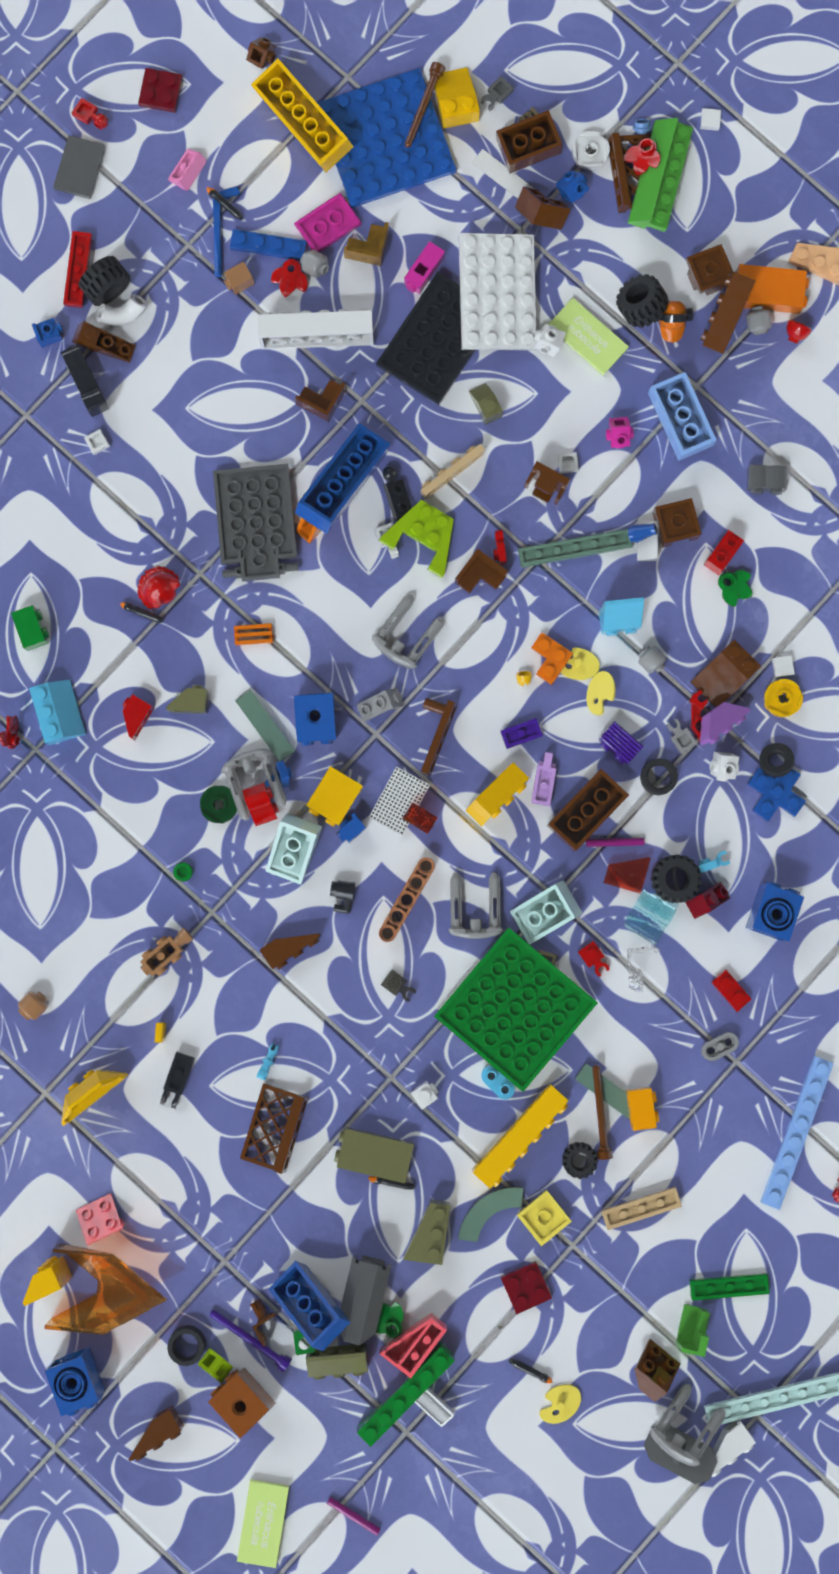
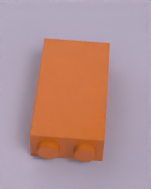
[736,264,809,314]

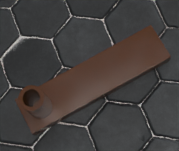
[421,698,458,777]

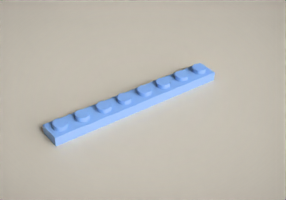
[760,1056,834,1210]

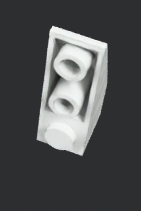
[712,1420,756,1477]

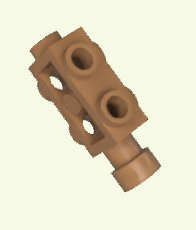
[140,927,193,977]

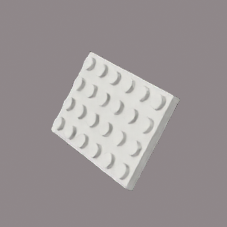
[459,233,536,350]

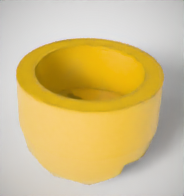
[516,671,532,686]

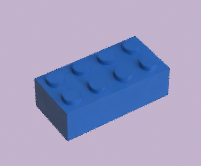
[269,1260,351,1351]

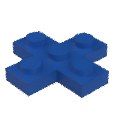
[747,768,806,822]

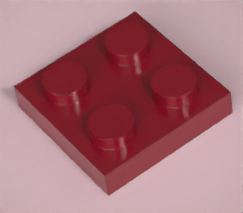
[138,68,183,113]
[500,1261,552,1315]

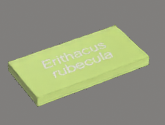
[548,298,629,376]
[237,1479,289,1568]

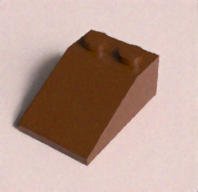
[690,639,762,707]

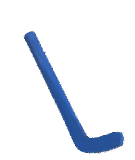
[213,187,240,277]

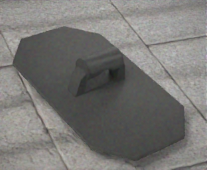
[644,1423,718,1484]

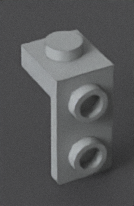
[357,688,404,722]

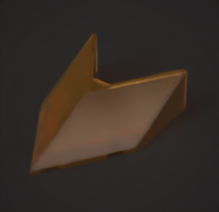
[44,1243,168,1335]

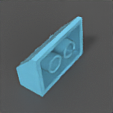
[29,680,86,745]

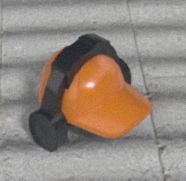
[657,301,693,343]

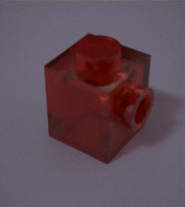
[402,803,437,834]

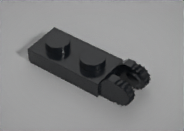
[160,1051,195,1109]

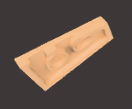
[788,243,839,285]

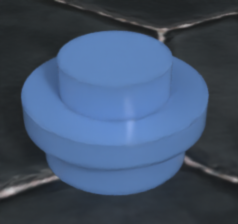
[633,119,651,134]

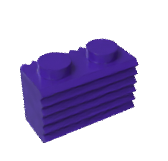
[598,721,644,765]

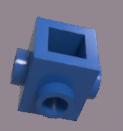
[555,170,589,203]

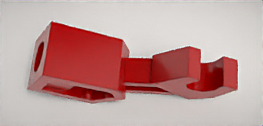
[689,690,708,742]

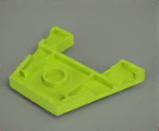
[378,500,454,578]

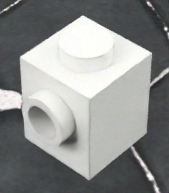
[411,1081,439,1109]

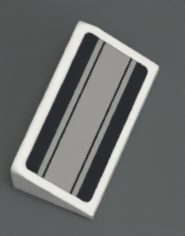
[415,1388,455,1427]

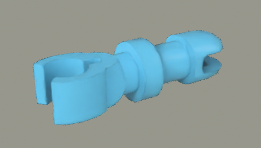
[256,1043,279,1080]

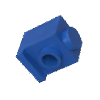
[31,318,63,347]
[336,813,367,843]

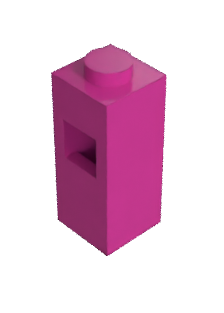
[404,241,445,294]

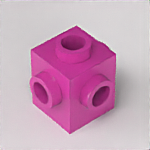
[606,417,634,449]

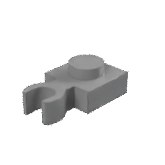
[666,719,698,755]

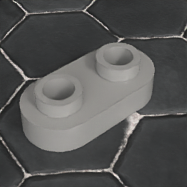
[701,1032,739,1061]

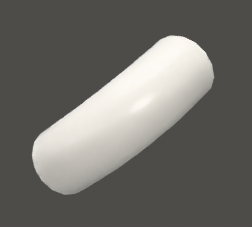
[96,294,147,326]

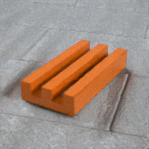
[234,623,273,646]

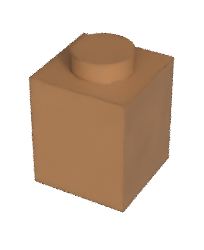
[223,262,254,295]

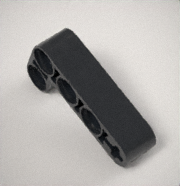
[61,344,109,417]

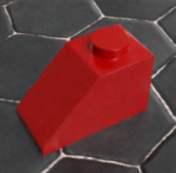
[122,694,155,740]

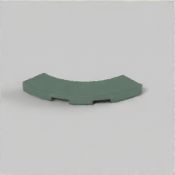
[458,1187,524,1242]

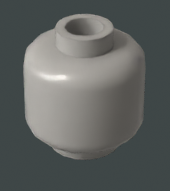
[300,249,329,278]
[746,306,772,335]
[638,646,666,674]

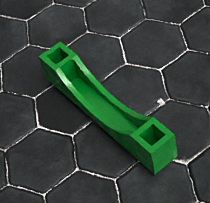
[357,1341,455,1447]

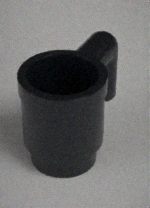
[330,880,356,914]

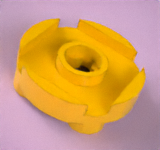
[763,679,803,718]

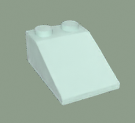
[265,813,322,885]
[510,880,583,945]

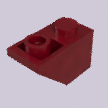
[685,882,730,919]

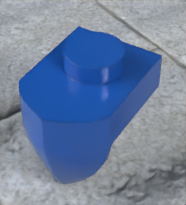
[264,760,292,788]

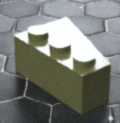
[403,1199,450,1265]

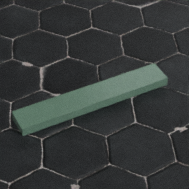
[518,529,633,568]

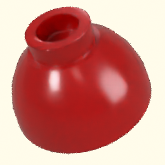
[786,320,812,344]

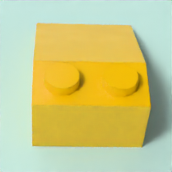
[434,67,480,129]

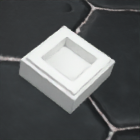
[700,108,721,131]
[84,429,110,455]
[557,452,579,474]
[772,655,795,678]

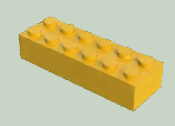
[251,59,353,173]

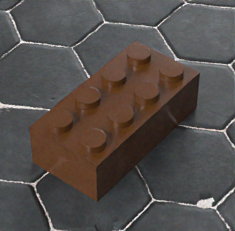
[700,272,756,354]
[546,769,629,852]

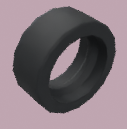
[640,758,678,796]
[167,1325,206,1366]

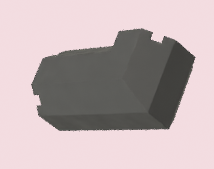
[340,1255,392,1345]

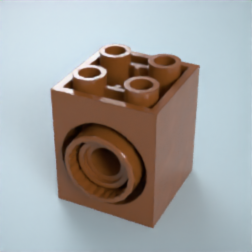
[208,1368,276,1438]

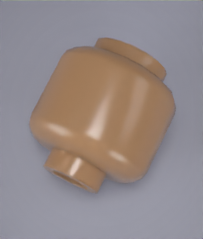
[18,991,47,1020]

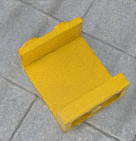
[306,766,364,827]

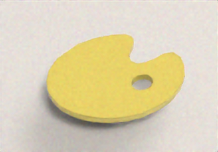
[561,648,600,680]
[586,671,616,716]
[539,1384,581,1424]

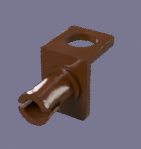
[250,1298,279,1347]

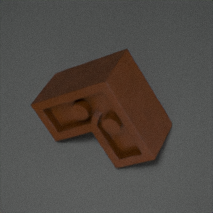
[515,186,571,230]
[295,379,347,422]
[455,549,508,594]

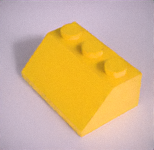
[23,1255,73,1306]

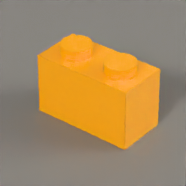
[626,1087,659,1131]

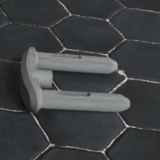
[372,594,445,669]
[221,749,286,821]
[448,872,504,939]
[650,1384,726,1466]

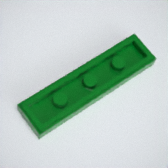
[689,1273,770,1301]

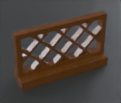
[608,133,651,213]
[240,1083,309,1174]

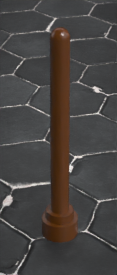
[405,62,446,148]
[592,1065,613,1160]

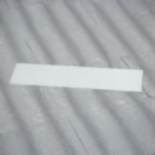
[471,149,535,198]

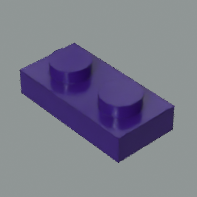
[500,718,543,749]

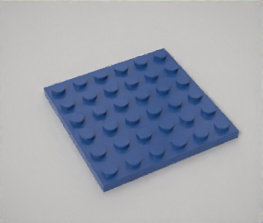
[317,68,456,208]

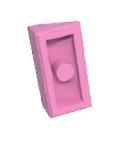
[168,149,206,191]

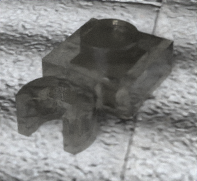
[381,969,416,1002]

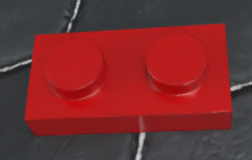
[711,970,752,1012]

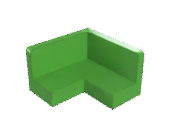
[676,1304,710,1357]

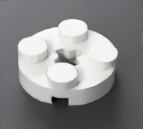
[572,131,610,170]

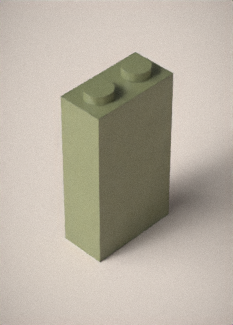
[334,1127,414,1183]

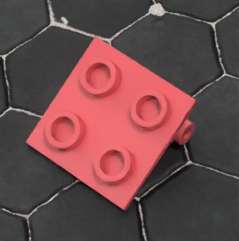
[76,1193,125,1246]

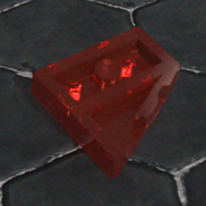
[603,857,651,894]

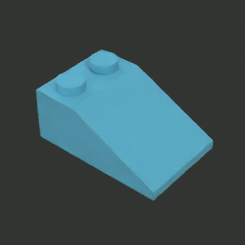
[599,597,644,636]

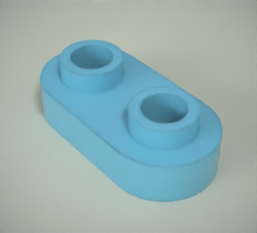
[481,1065,515,1099]

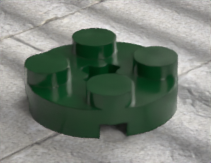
[200,785,237,824]

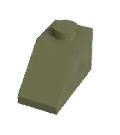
[469,383,503,425]
[166,685,208,714]

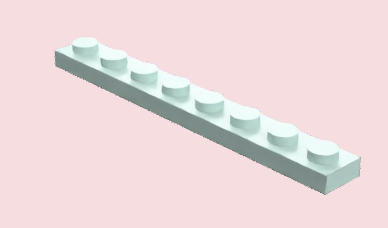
[704,1372,839,1424]

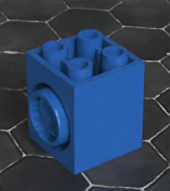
[294,692,337,746]
[745,882,804,941]
[45,1347,106,1417]

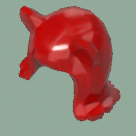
[137,566,180,609]

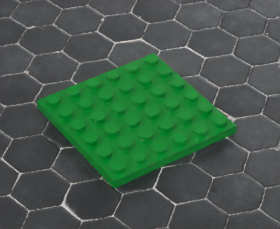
[434,927,598,1092]

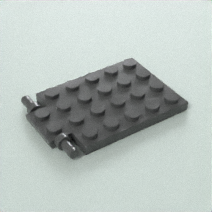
[213,464,299,582]

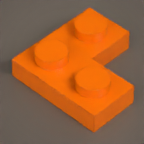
[531,632,573,685]

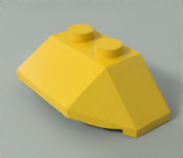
[61,1069,129,1126]

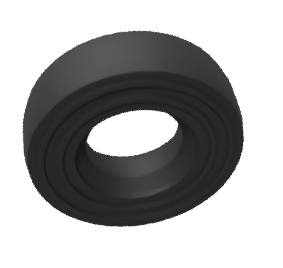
[759,743,794,777]

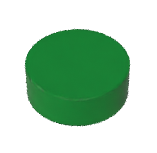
[173,862,193,882]

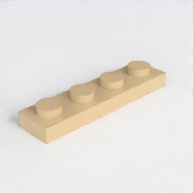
[421,444,485,500]
[601,1187,682,1230]

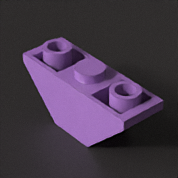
[700,702,750,746]

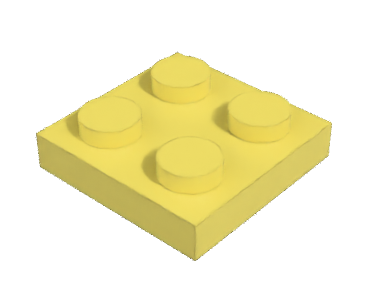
[516,1189,572,1246]

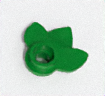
[718,570,753,607]
[376,1302,404,1338]

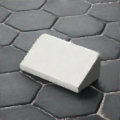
[637,521,658,561]

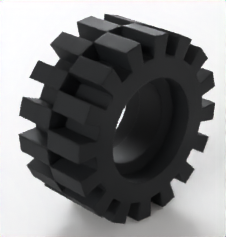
[562,1142,598,1179]

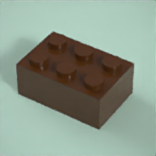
[496,110,562,174]

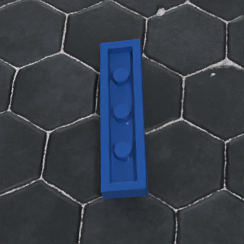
[230,229,307,261]

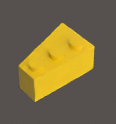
[465,762,529,827]

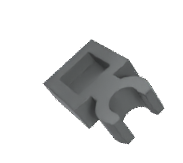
[481,76,514,111]

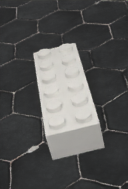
[257,308,374,349]

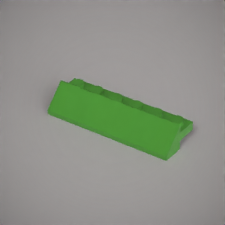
[628,118,693,232]

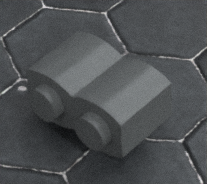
[747,465,788,495]

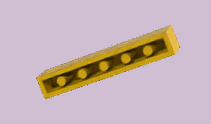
[472,1084,568,1188]

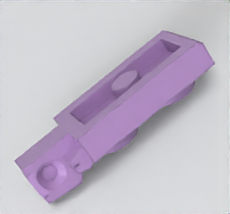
[531,752,556,807]

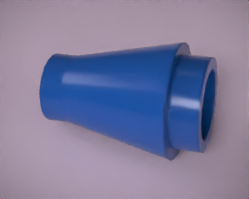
[628,523,657,543]

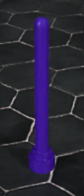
[210,1310,292,1373]

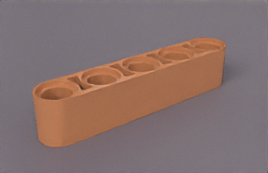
[379,857,435,942]

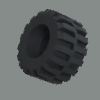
[79,256,130,306]
[616,274,669,328]
[651,854,702,903]

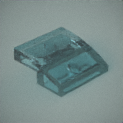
[623,890,677,945]

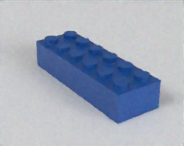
[295,423,390,534]

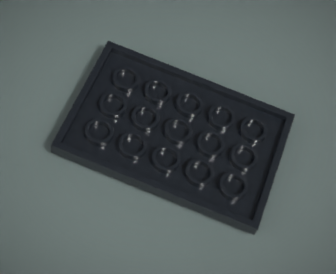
[376,271,476,405]

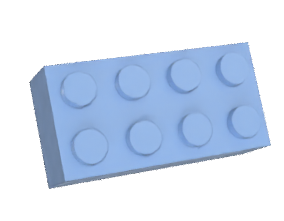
[648,372,716,461]

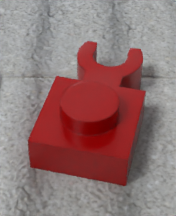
[493,530,507,565]
[578,941,610,977]

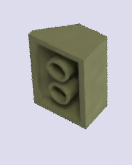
[306,1343,368,1380]

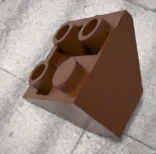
[634,1339,681,1402]

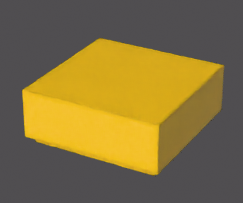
[154,1022,166,1043]

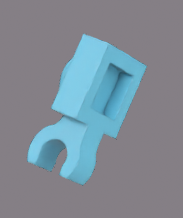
[698,851,730,873]

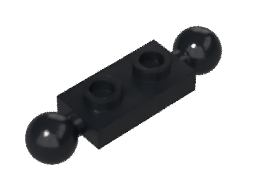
[382,466,412,521]

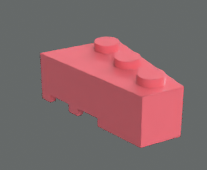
[379,1313,447,1378]

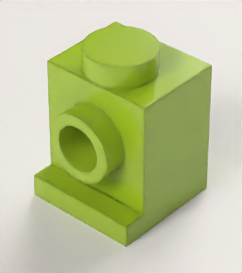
[197,1348,233,1383]

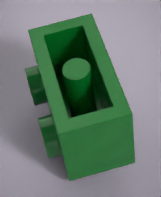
[11,605,50,651]

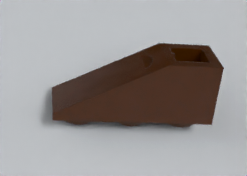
[72,321,136,363]
[259,933,321,970]
[128,1405,184,1462]

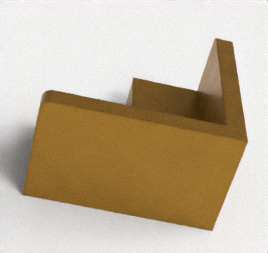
[344,222,389,266]

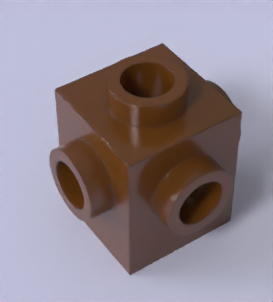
[246,37,276,69]

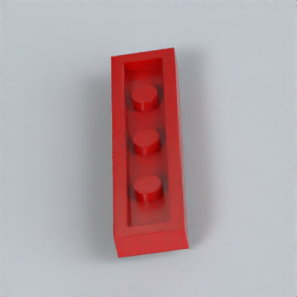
[63,231,92,308]

